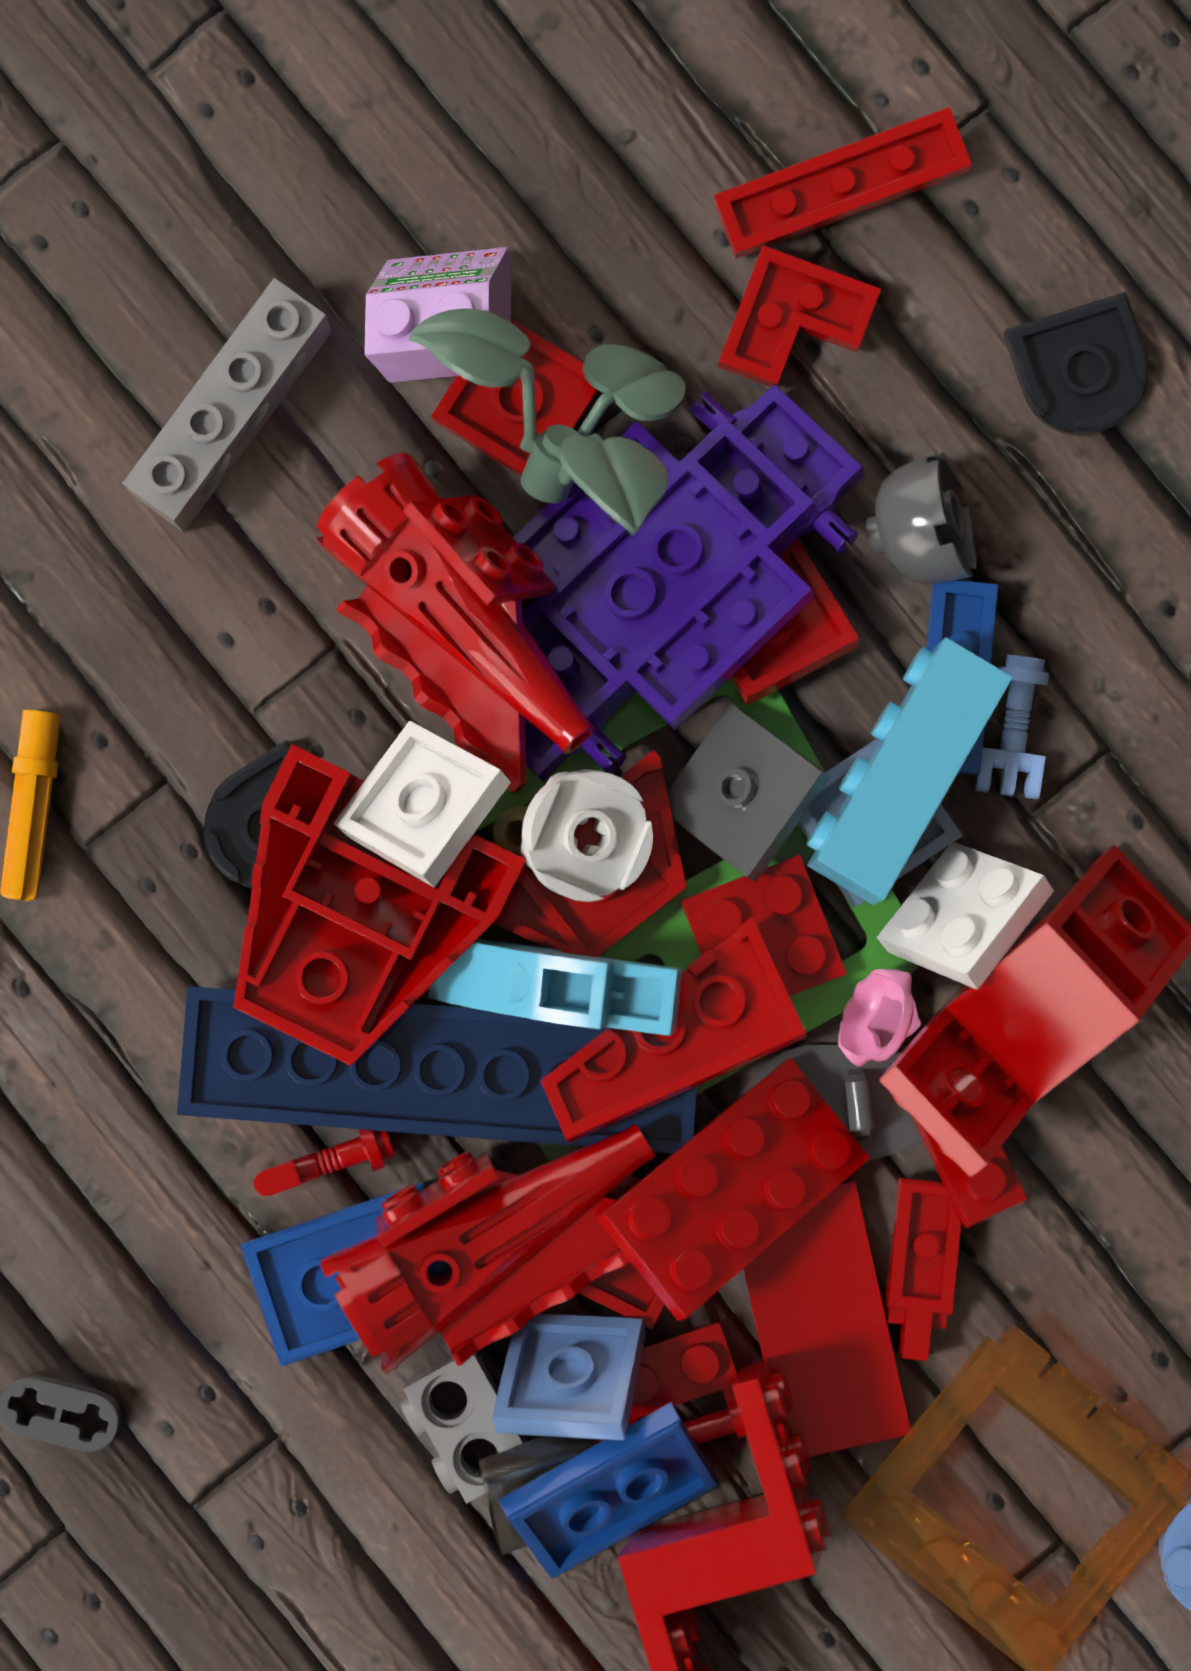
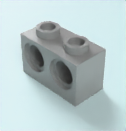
[400,1351,536,1504]

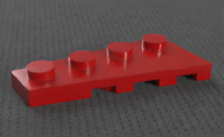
[540,916,807,1143]

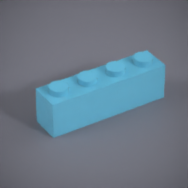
[806,637,1013,905]

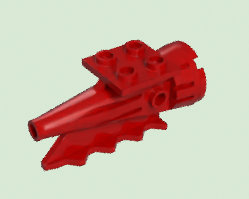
[316,453,595,793]
[320,1123,655,1374]

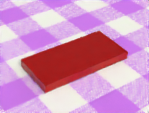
[743,1180,912,1457]

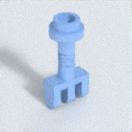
[974,655,1049,800]

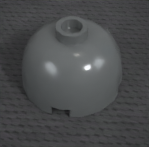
[866,452,977,585]

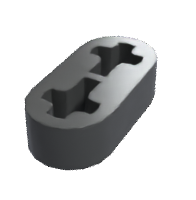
[0,1374,123,1452]

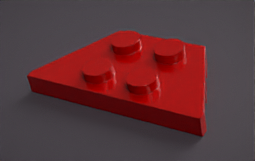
[494,750,687,957]

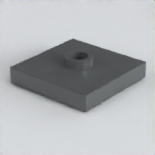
[667,703,831,882]

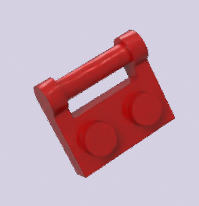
[628,1320,747,1445]

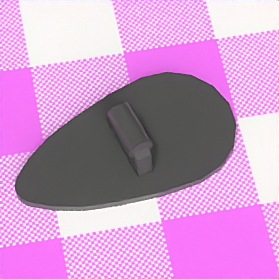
[752,1045,923,1163]

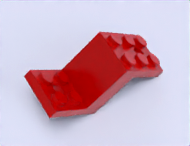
[879,845,1191,1177]
[618,1358,831,1671]

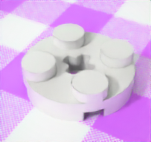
[520,769,653,902]

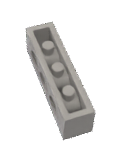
[122,278,332,532]

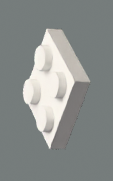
[333,721,511,887]
[877,842,1054,990]

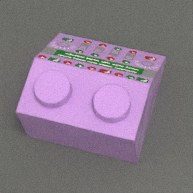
[365,247,511,383]

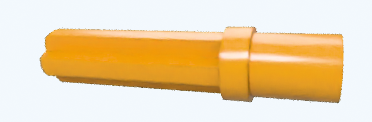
[0,710,61,901]

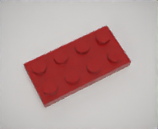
[596,1057,870,1321]

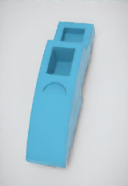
[428,939,683,1036]

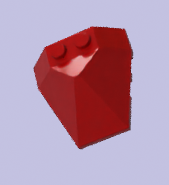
[233,744,526,1066]

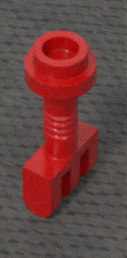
[253,1129,395,1196]

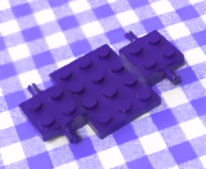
[513,384,864,782]

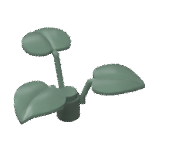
[409,308,686,535]

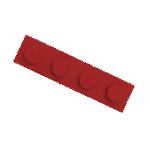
[713,107,972,259]

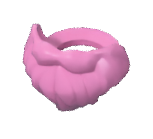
[838,969,921,1067]

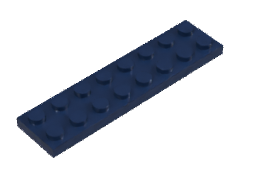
[177,986,697,1153]

